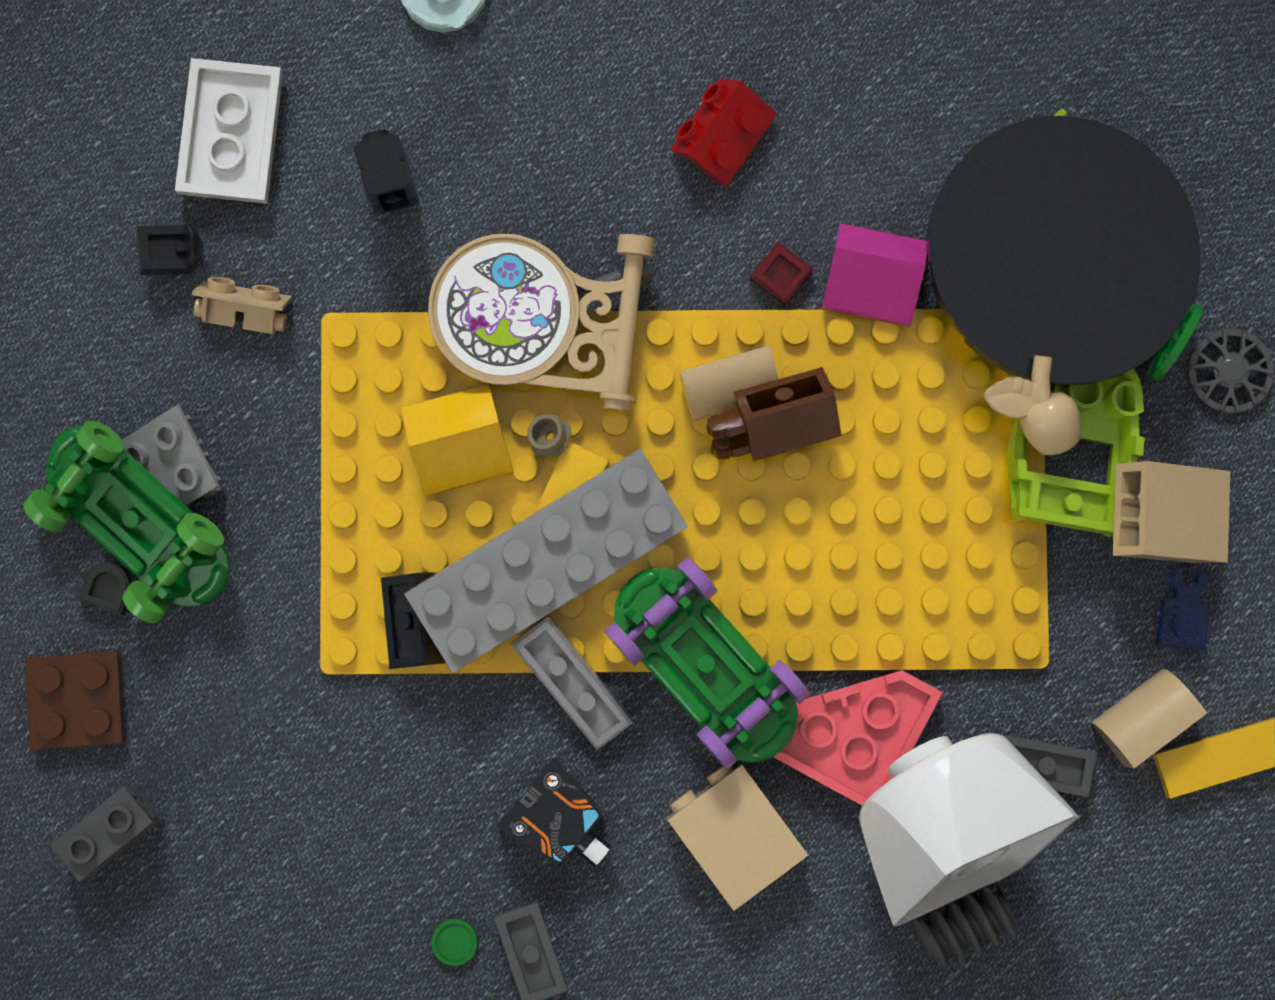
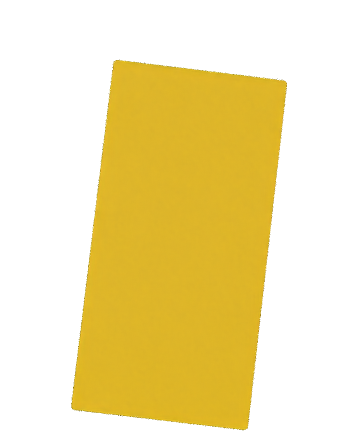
[320,309,1049,674]

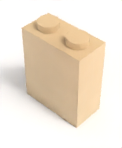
[1113,461,1231,563]
[666,763,809,911]

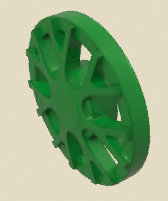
[1147,303,1203,381]

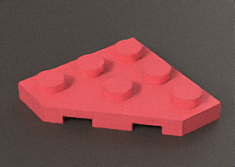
[774,670,943,805]

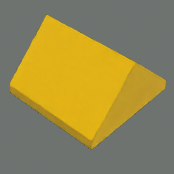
[401,384,514,496]

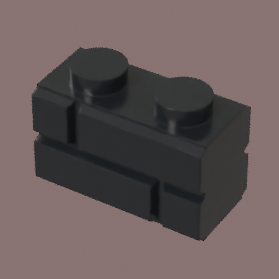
[353,129,419,214]

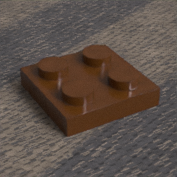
[25,651,126,750]

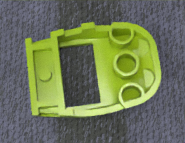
[1006,369,1145,537]

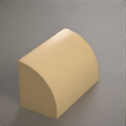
[680,345,778,422]
[1091,669,1207,769]

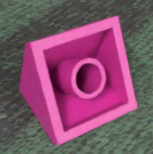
[822,223,927,327]

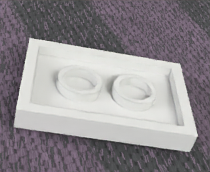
[175,58,283,204]

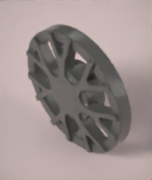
[1187,329,1274,414]

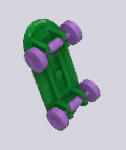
[604,557,811,770]

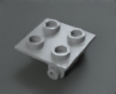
[122,405,222,506]

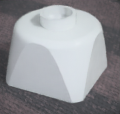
[858,733,1079,926]

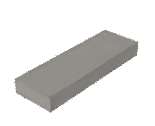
[511,614,633,750]

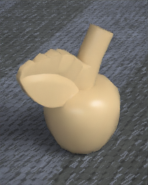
[984,355,1081,455]

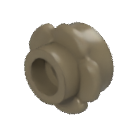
[527,414,572,458]

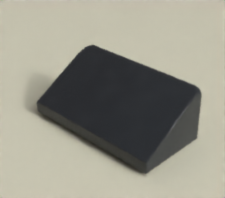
[381,572,445,669]

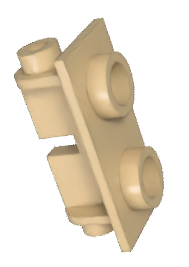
[192,277,292,335]

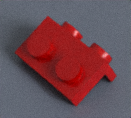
[671,78,777,187]

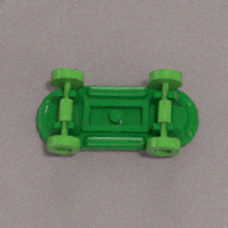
[23,420,231,623]

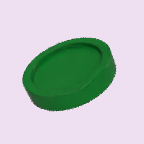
[431,918,478,966]

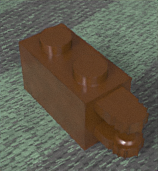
[706,367,842,461]

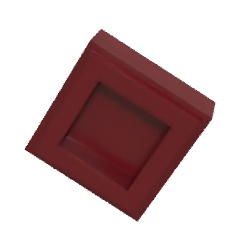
[750,242,813,306]

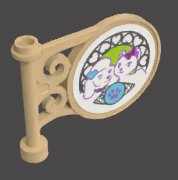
[428,234,655,411]

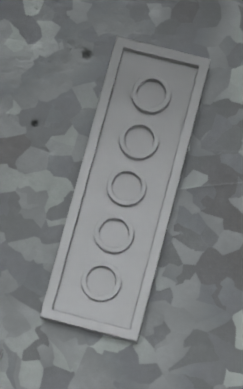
[404,449,688,673]

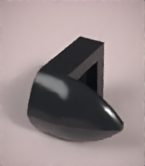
[136,223,204,275]

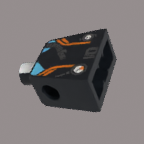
[496,757,612,867]

